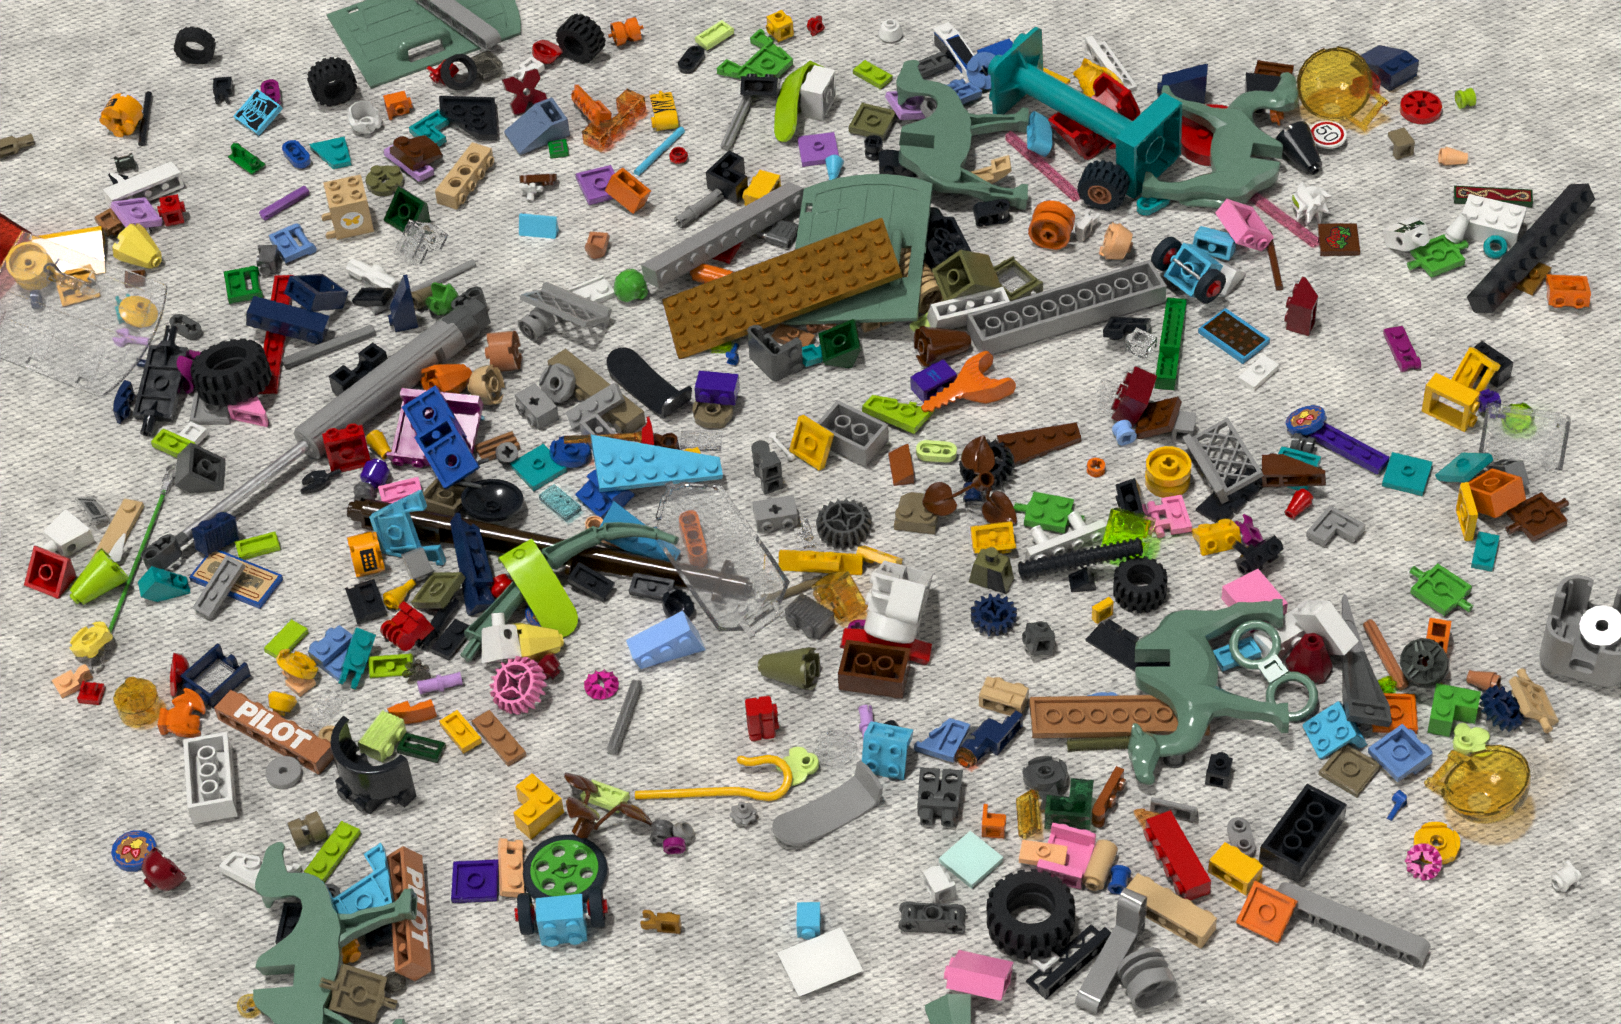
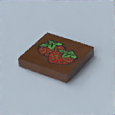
[1317,223,1360,256]

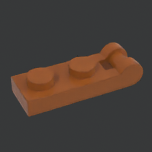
[1091,766,1126,828]

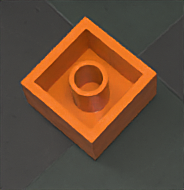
[1468,468,1526,518]

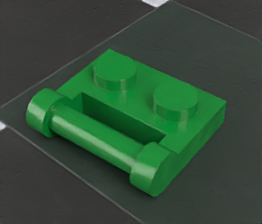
[223,266,263,304]

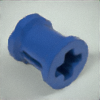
[1108,865,1131,895]

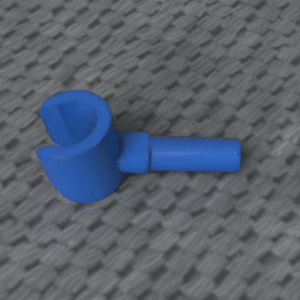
[726,343,739,365]
[1387,790,1407,821]

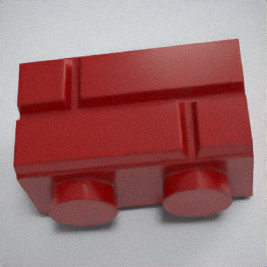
[745,695,779,741]

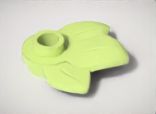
[1452,723,1492,756]
[776,747,819,786]

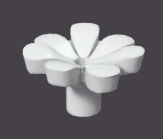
[519,183,543,201]

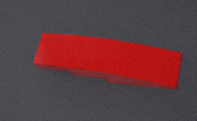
[840,628,932,665]

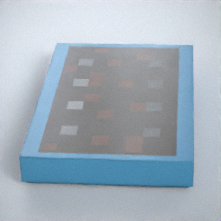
[1198,308,1270,364]

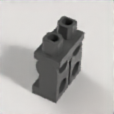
[917,767,963,827]

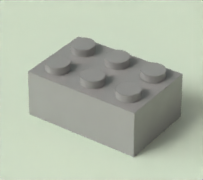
[817,400,889,467]

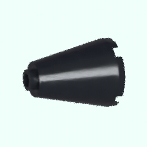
[1276,121,1322,175]

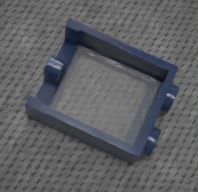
[180,643,251,709]

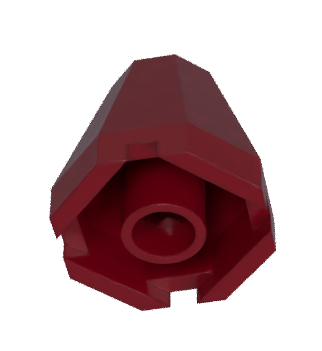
[1285,633,1333,685]

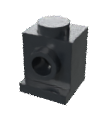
[1205,752,1233,789]

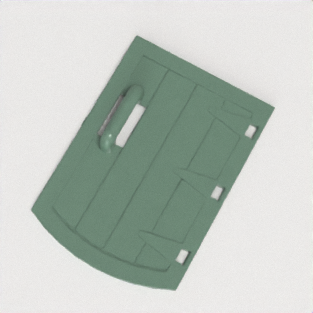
[326,0,521,89]
[784,174,933,325]

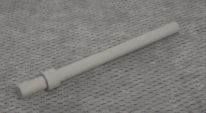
[371,259,476,315]

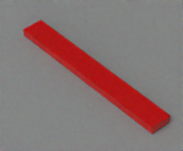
[258,275,294,394]

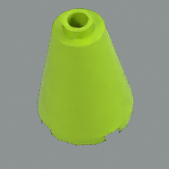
[69,548,129,605]

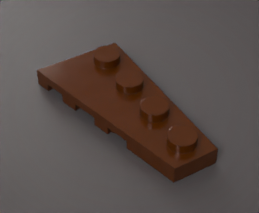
[997,422,1081,465]

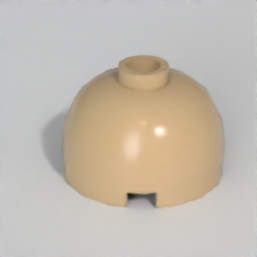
[467,364,505,405]

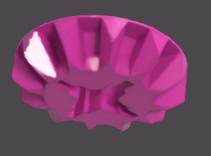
[584,669,619,700]
[1405,843,1442,881]

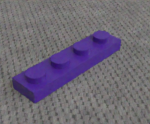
[1307,422,1390,475]

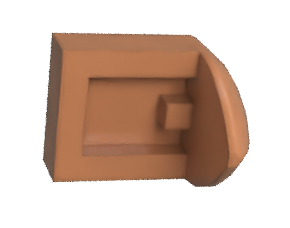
[585,231,610,259]

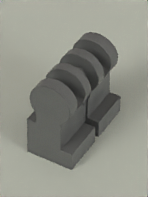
[751,440,784,495]

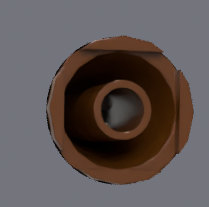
[914,326,971,366]

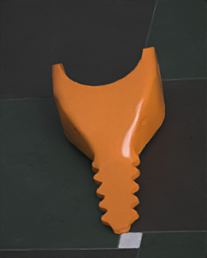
[921,351,1016,412]

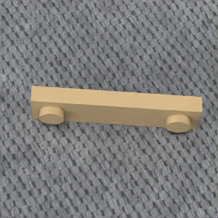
[91,498,144,559]

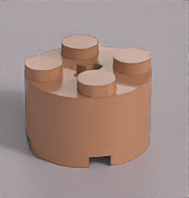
[485,331,522,372]

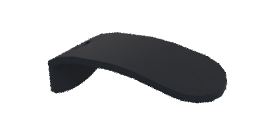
[606,347,692,418]

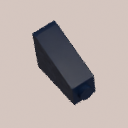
[1157,64,1208,104]

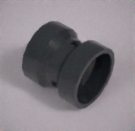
[864,135,883,161]

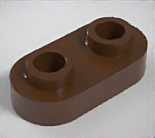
[519,174,557,186]

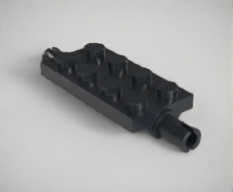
[132,325,190,436]

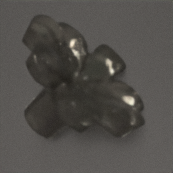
[402,659,431,686]

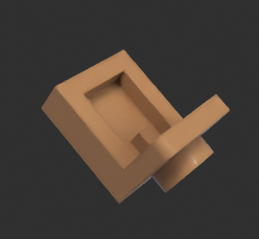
[94,208,124,237]

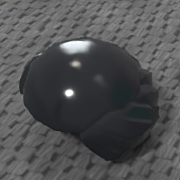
[662,588,694,618]

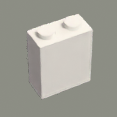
[1293,600,1359,655]

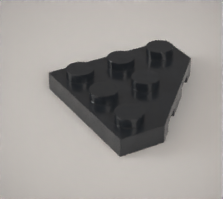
[439,96,498,140]

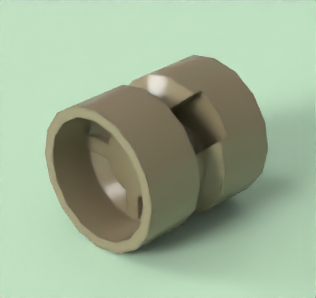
[287,811,327,849]

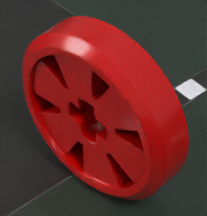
[1400,90,1442,124]

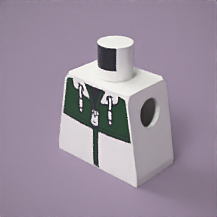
[1382,216,1430,251]

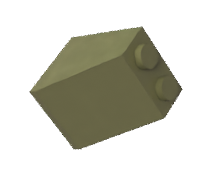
[932,250,1001,301]

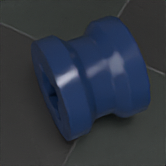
[963,482,984,504]

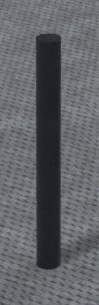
[138,91,152,146]

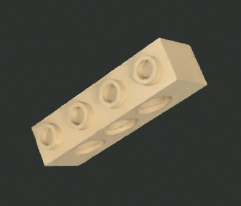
[435,142,494,210]

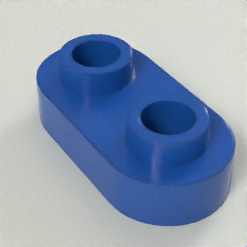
[282,140,311,169]

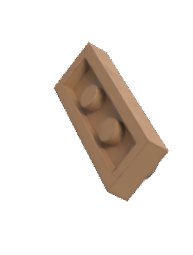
[471,710,526,767]

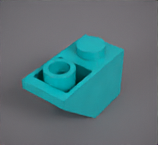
[138,566,190,602]

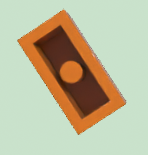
[605,168,651,214]

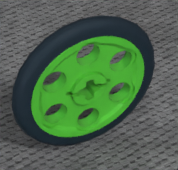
[523,834,608,903]

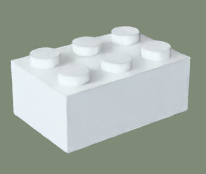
[1462,194,1527,248]

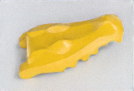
[1073,58,1124,97]

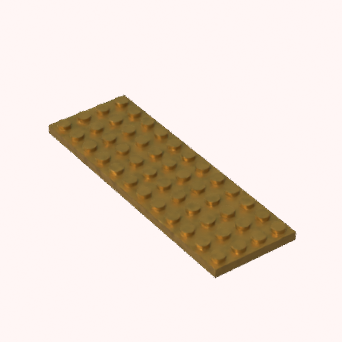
[662,218,903,359]

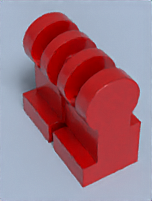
[380,601,434,651]

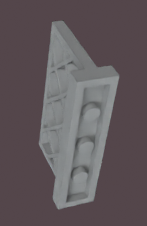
[520,282,612,328]
[1182,417,1264,504]

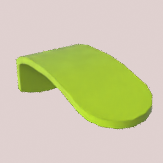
[774,61,825,142]
[498,539,578,637]

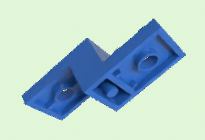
[402,385,481,490]

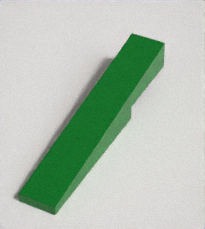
[1154,297,1187,391]

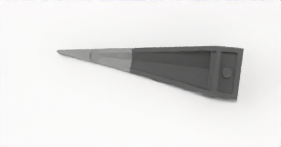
[1342,594,1392,727]

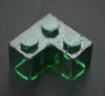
[1044,778,1094,831]

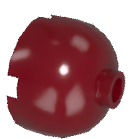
[142,847,187,891]

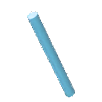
[634,126,685,176]

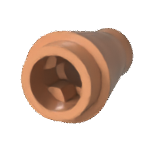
[1466,670,1501,691]

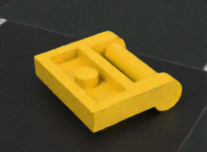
[1451,347,1501,393]

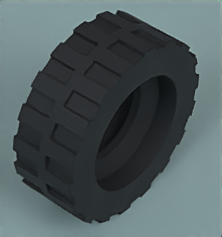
[174,26,216,64]

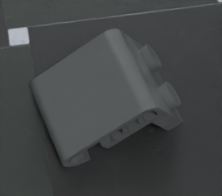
[747,325,803,382]

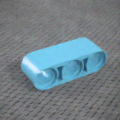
[1027,111,1052,157]

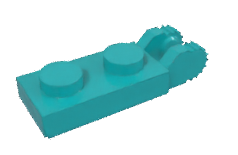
[338,627,376,689]

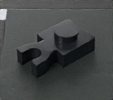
[213,76,233,104]

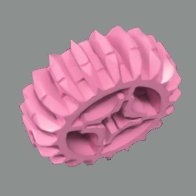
[489,656,547,715]

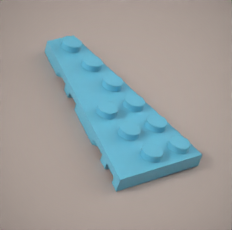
[591,434,723,492]

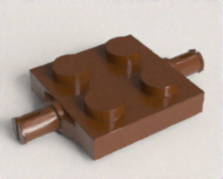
[1505,492,1569,542]

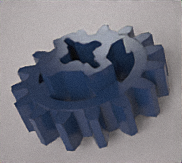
[971,593,1017,636]
[1479,685,1525,732]

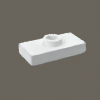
[1238,355,1279,391]

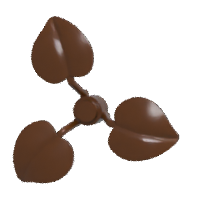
[922,435,1017,525]
[564,772,652,839]

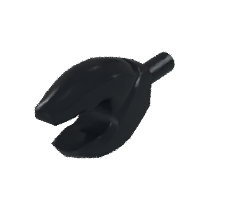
[300,468,342,494]

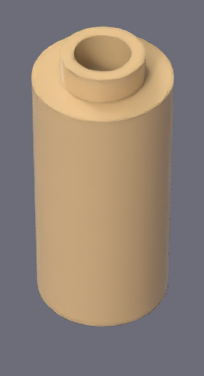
[1082,840,1118,891]

